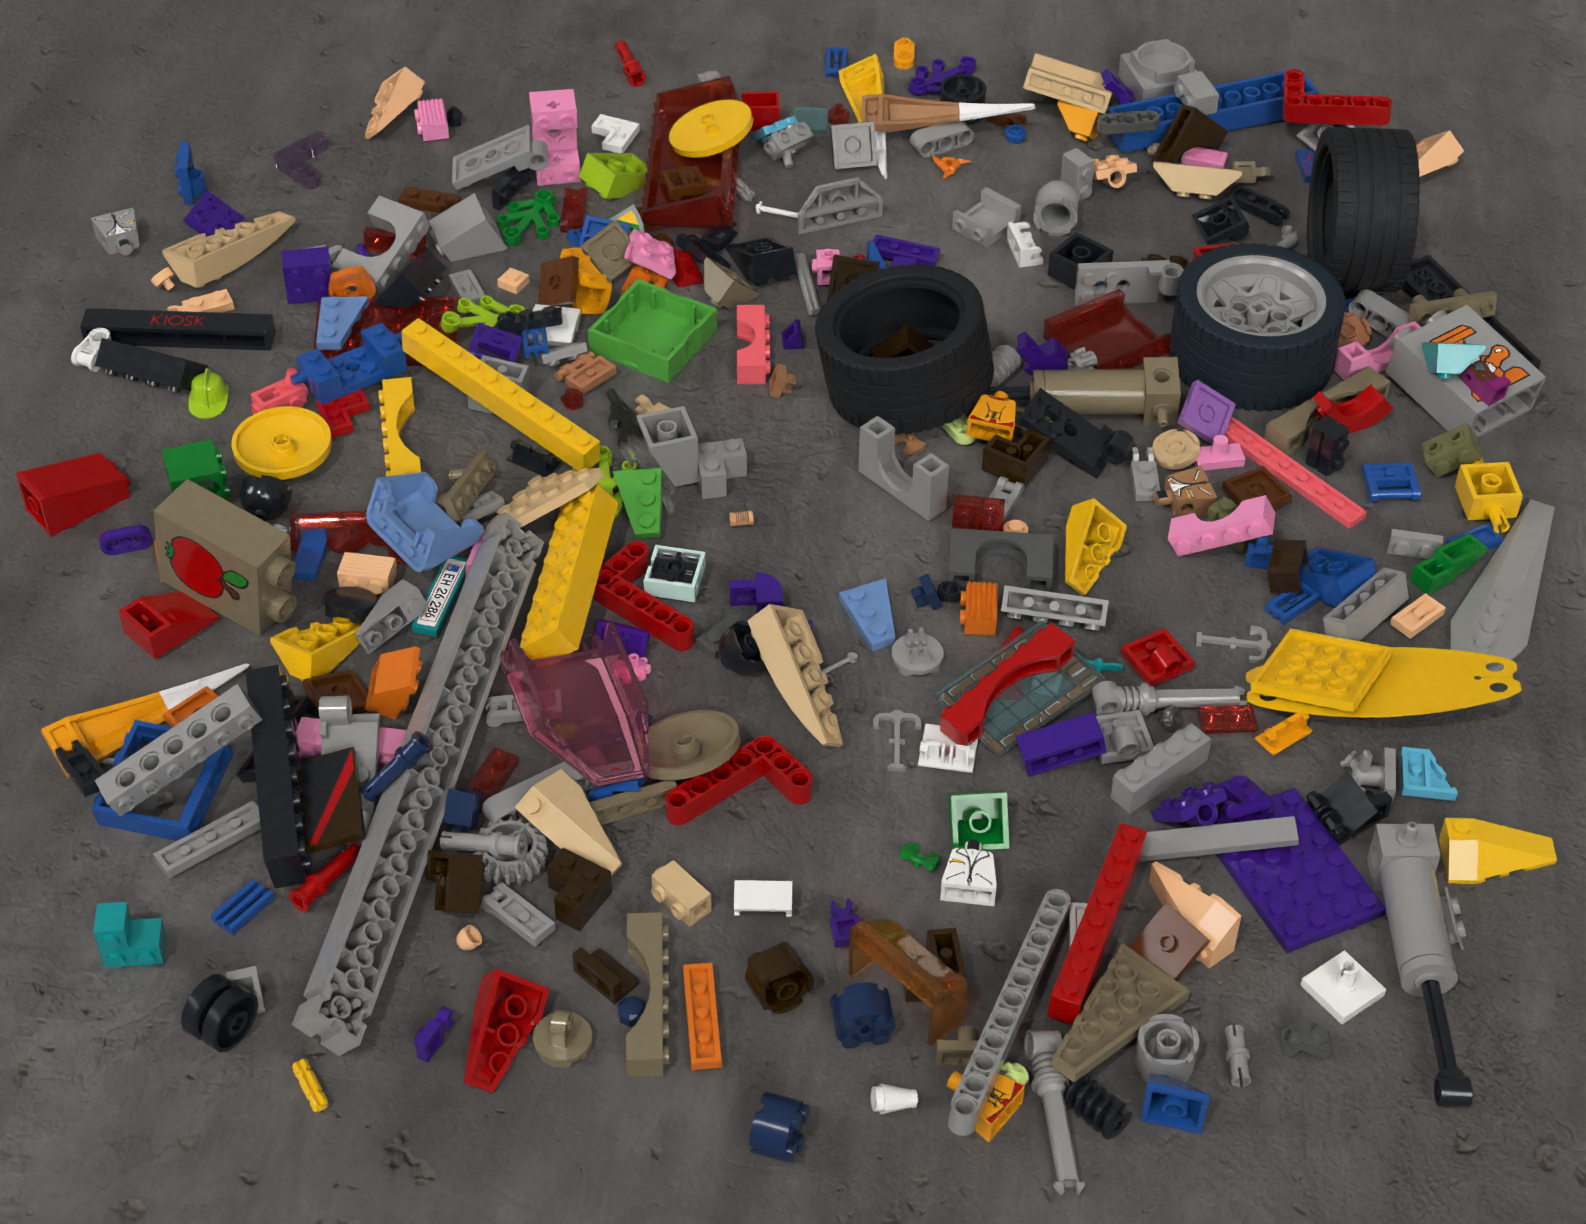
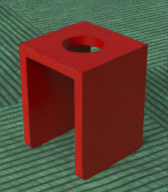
[741,91,780,131]

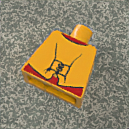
[966,391,1016,441]
[947,1071,1025,1142]

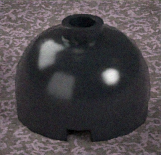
[240,475,292,521]
[718,621,766,675]

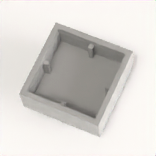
[1118,39,1197,101]

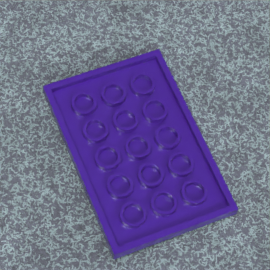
[1212,788,1386,953]

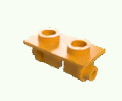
[1254,713,1313,756]

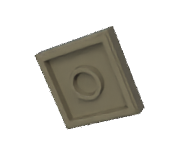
[580,219,634,282]

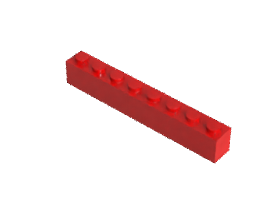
[1047,822,1148,1025]

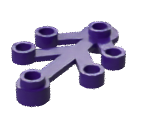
[908,56,976,96]

